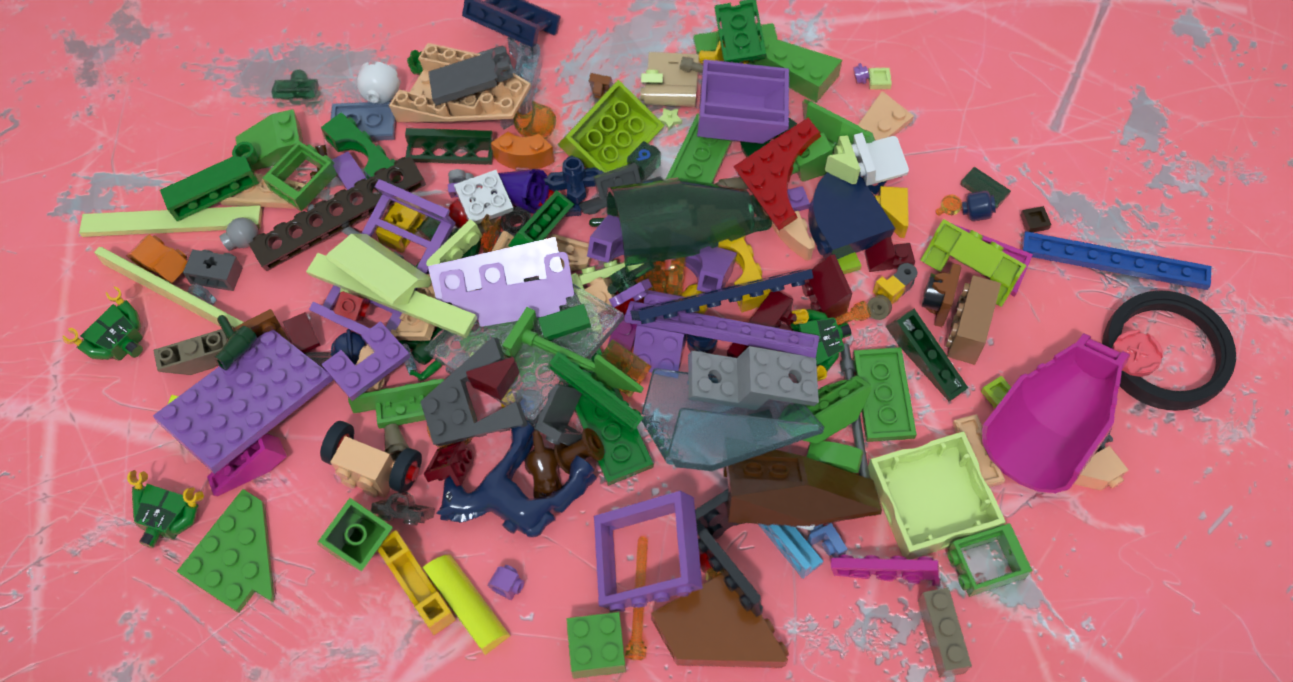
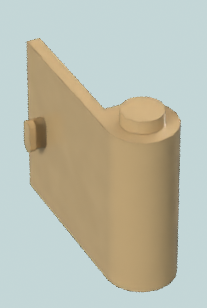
[640,52,699,107]

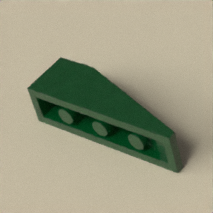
[886,308,968,401]

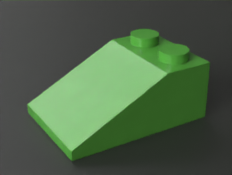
[235,109,304,171]

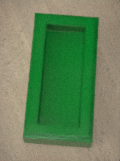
[538,304,591,341]

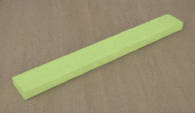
[79,206,262,237]
[94,247,244,328]
[306,253,478,338]

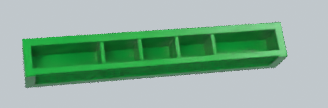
[546,352,643,432]

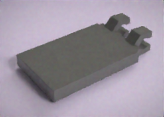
[428,47,514,106]

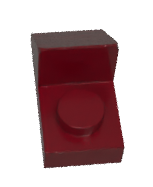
[864,237,915,272]

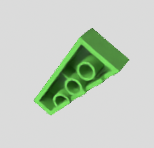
[748,35,842,103]

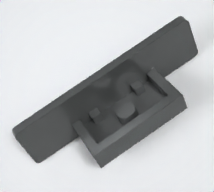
[579,163,667,215]

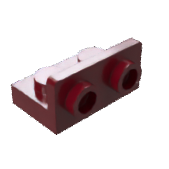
[424,441,473,486]

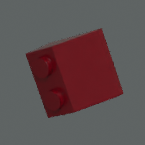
[802,254,852,319]

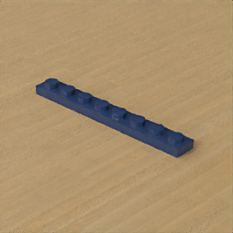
[630,269,813,324]

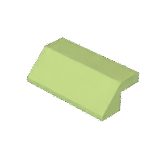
[326,234,432,305]

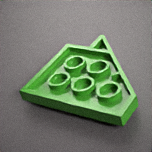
[177,489,275,613]

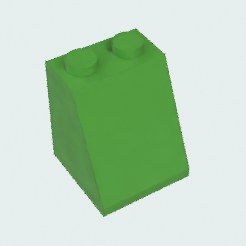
[317,498,393,572]

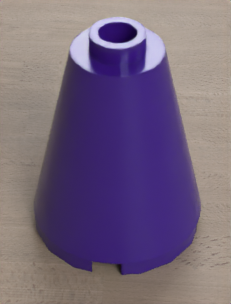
[491,169,549,214]

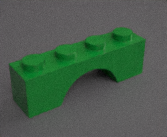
[321,112,401,193]

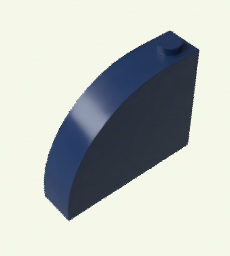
[808,172,895,259]

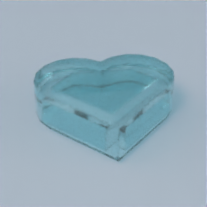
[187,283,217,306]

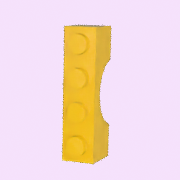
[709,219,771,313]
[377,530,456,635]

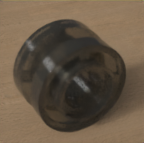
[500,207,531,235]

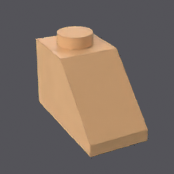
[1074,446,1128,491]

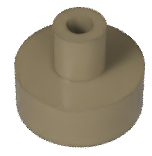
[867,295,892,320]

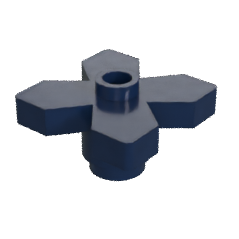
[544,155,604,204]

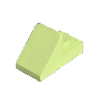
[825,135,860,184]

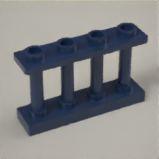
[462,0,561,47]

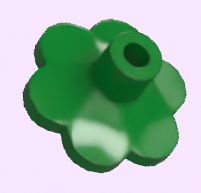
[407,50,423,75]

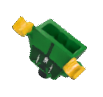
[62,286,143,361]
[791,309,851,381]
[127,470,204,548]

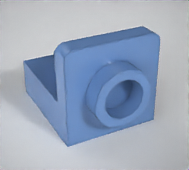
[807,523,848,558]

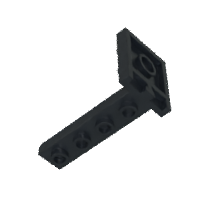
[695,488,763,618]

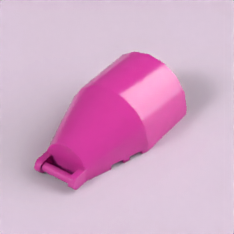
[982,333,1130,493]

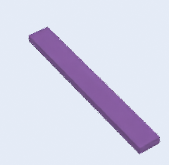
[625,301,819,358]

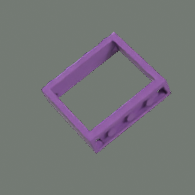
[594,491,702,612]

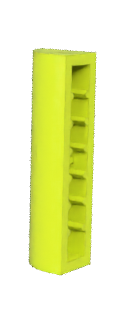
[423,555,511,655]

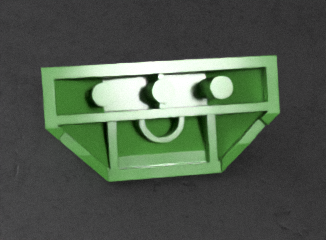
[802,99,875,153]
[777,376,872,444]

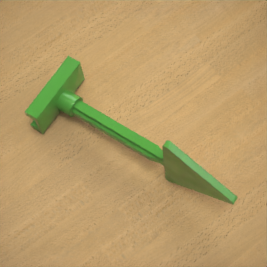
[502,307,644,393]

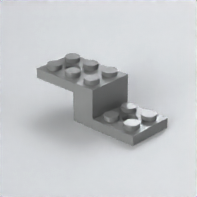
[688,346,819,410]

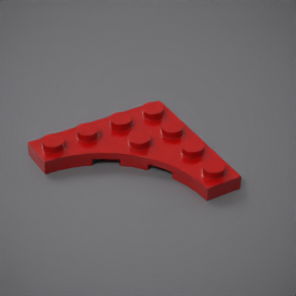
[733,118,821,231]

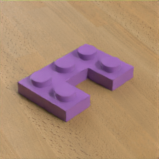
[322,321,411,401]

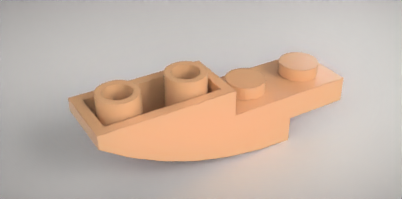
[764,211,815,261]

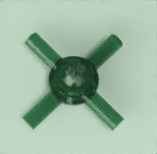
[607,260,655,294]

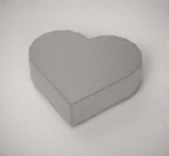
[448,169,475,184]

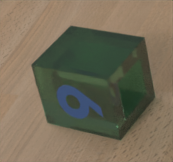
[627,141,661,181]

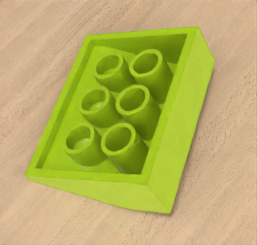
[557,79,664,173]

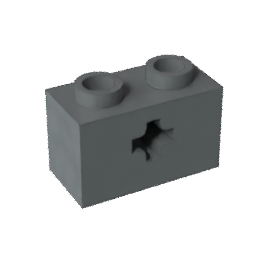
[183,249,243,291]

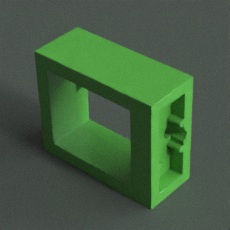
[263,141,337,212]
[947,523,1032,597]

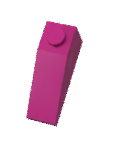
[207,433,287,496]

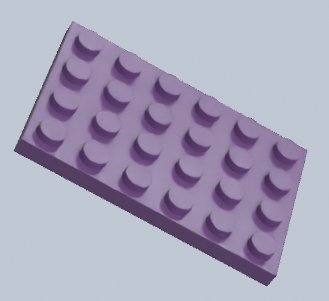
[153,330,333,474]

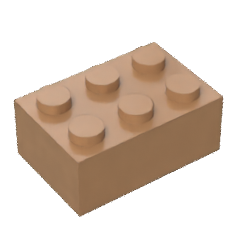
[945,275,1001,365]

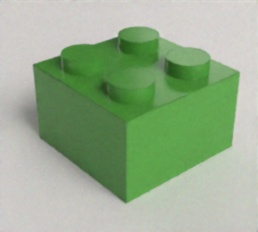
[566,612,626,679]

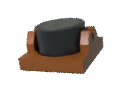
[921,263,962,327]

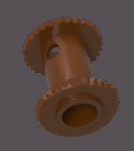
[554,428,604,474]

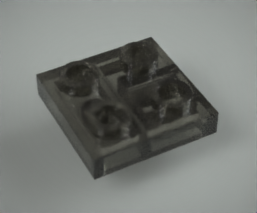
[371,492,435,525]

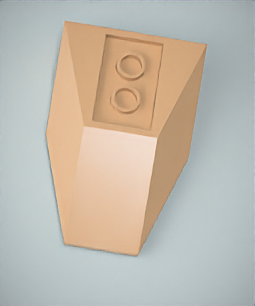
[389,43,531,122]

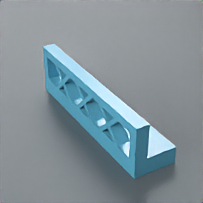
[758,524,823,579]

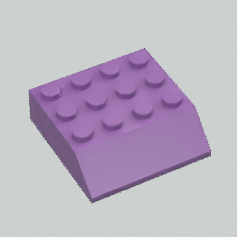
[697,60,789,143]

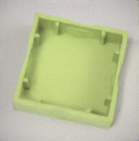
[868,431,1006,560]

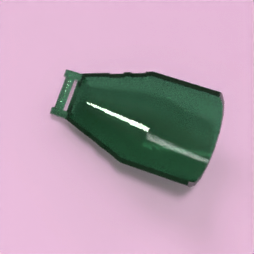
[606,177,772,266]

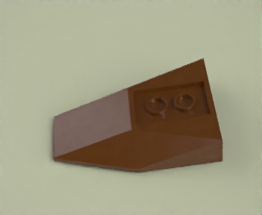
[722,438,882,527]

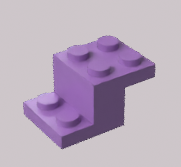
[631,290,687,378]

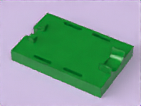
[714,0,766,63]

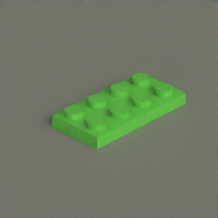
[665,113,733,198]
[853,347,917,442]

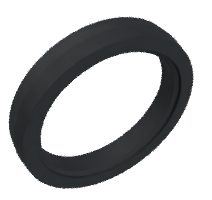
[1102,290,1236,411]

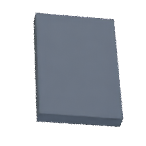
[331,101,396,141]

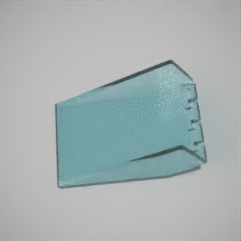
[642,368,824,471]

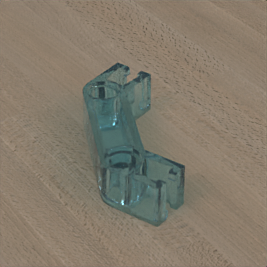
[496,37,542,130]

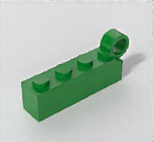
[160,141,259,221]
[508,190,574,247]

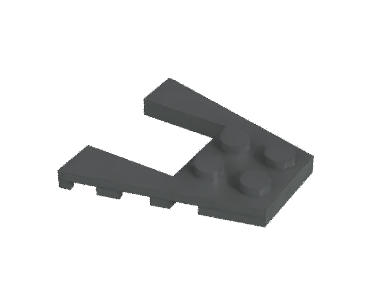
[420,337,528,446]

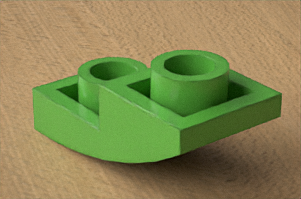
[806,441,863,473]

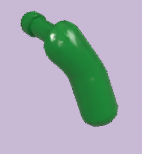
[409,360,442,381]

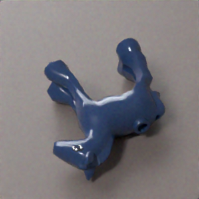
[436,422,597,537]

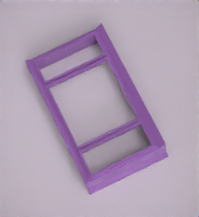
[309,179,456,335]

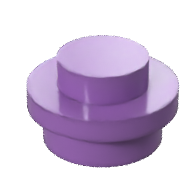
[853,63,869,84]

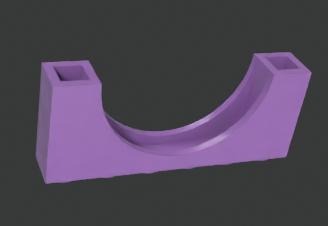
[587,215,737,292]

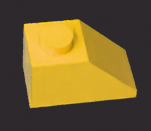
[874,186,908,238]

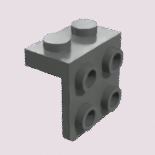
[535,384,582,446]

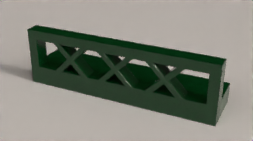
[405,128,494,165]

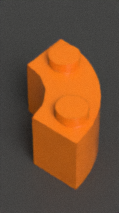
[491,131,554,170]
[126,234,187,284]

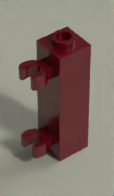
[727,291,797,358]

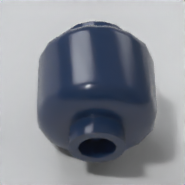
[962,191,996,221]

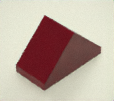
[283,312,321,353]
[466,357,519,400]

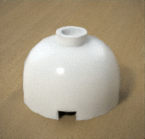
[356,62,401,104]

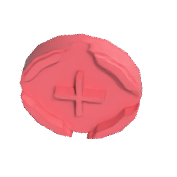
[1112,330,1163,377]

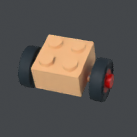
[320,421,422,498]

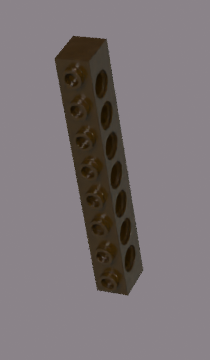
[248,156,426,271]

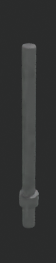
[840,343,870,479]

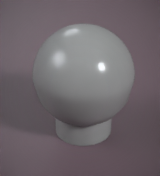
[219,217,259,251]

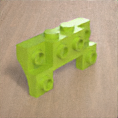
[920,219,1027,307]

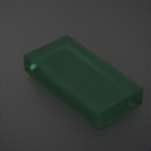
[960,167,1011,209]

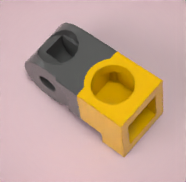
[873,263,918,304]

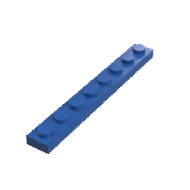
[1021,231,1212,290]

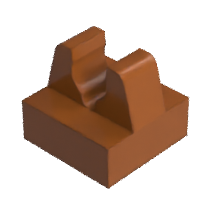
[588,73,613,99]

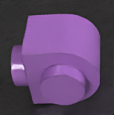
[487,565,525,601]

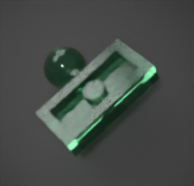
[271,69,319,100]

